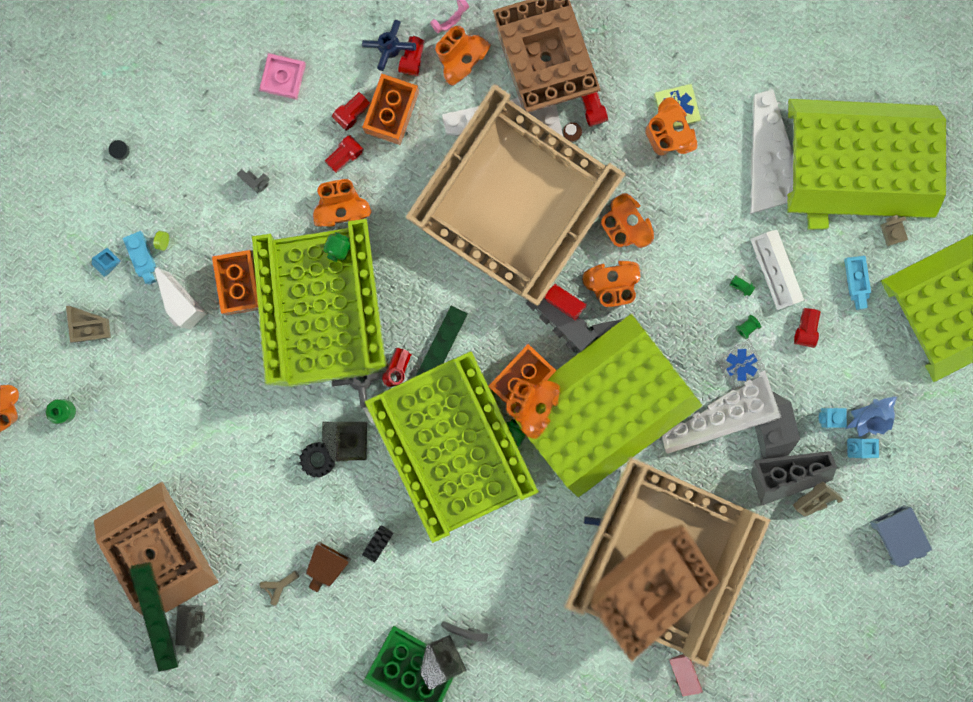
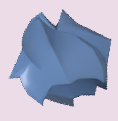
[844,397,897,437]

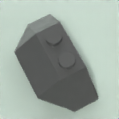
[755,391,800,459]

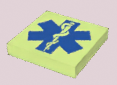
[654,84,701,128]

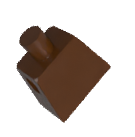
[306,541,351,592]

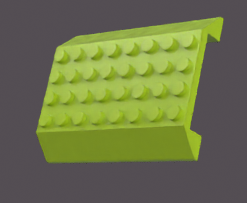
[787,99,946,218]
[252,219,386,387]
[880,234,973,382]
[514,313,703,498]
[365,351,538,543]

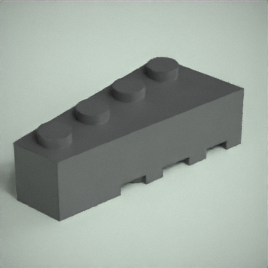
[751,451,837,506]

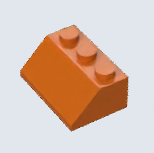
[488,344,556,413]

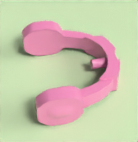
[430,0,469,34]

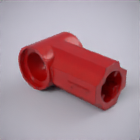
[398,36,425,77]
[332,92,370,131]
[581,92,608,127]
[324,135,364,174]
[794,308,821,348]
[382,348,412,387]

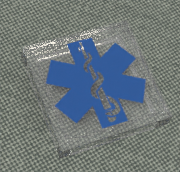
[715,339,768,390]

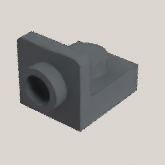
[237,169,270,193]

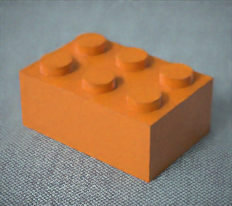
[362,73,419,145]
[212,250,259,315]

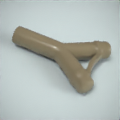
[260,571,299,606]

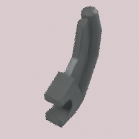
[441,621,488,642]

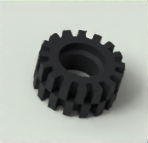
[299,442,336,478]
[362,525,394,563]

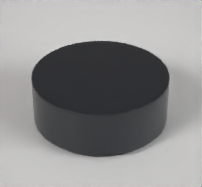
[108,140,130,160]

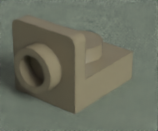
[880,215,908,246]

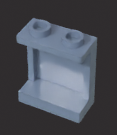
[870,505,932,567]

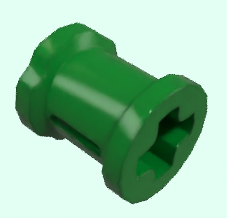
[735,315,762,340]

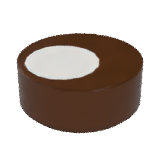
[563,122,582,143]

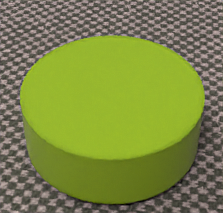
[153,231,169,251]

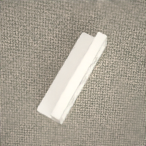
[750,230,804,310]

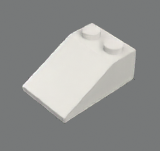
[155,268,207,329]

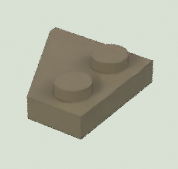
[66,306,111,343]
[793,481,843,517]

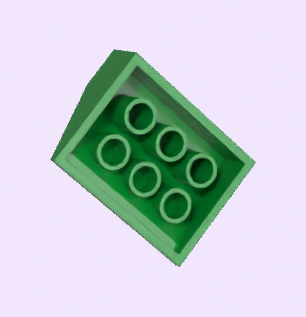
[363,626,461,702]

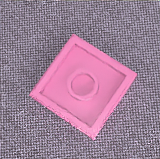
[259,53,306,100]

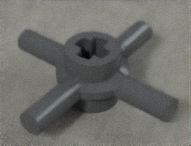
[331,372,384,408]

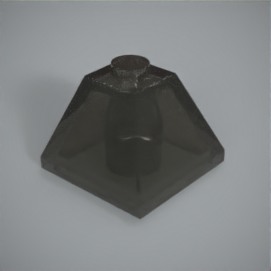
[322,421,367,461]
[421,635,467,690]

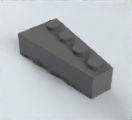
[526,288,598,353]

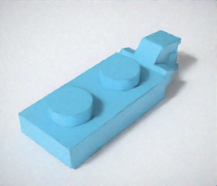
[123,231,156,285]
[844,256,871,310]

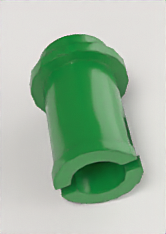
[729,275,755,296]

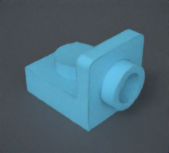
[819,408,847,428]
[847,438,879,458]

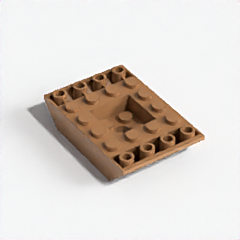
[493,0,601,112]
[94,482,218,616]
[591,525,720,662]

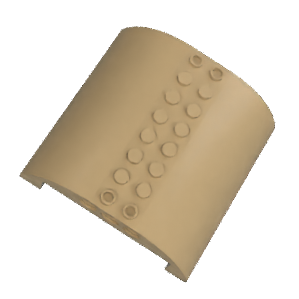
[406,84,626,306]
[564,457,771,667]

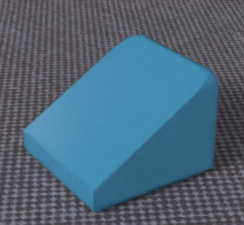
[92,248,121,277]

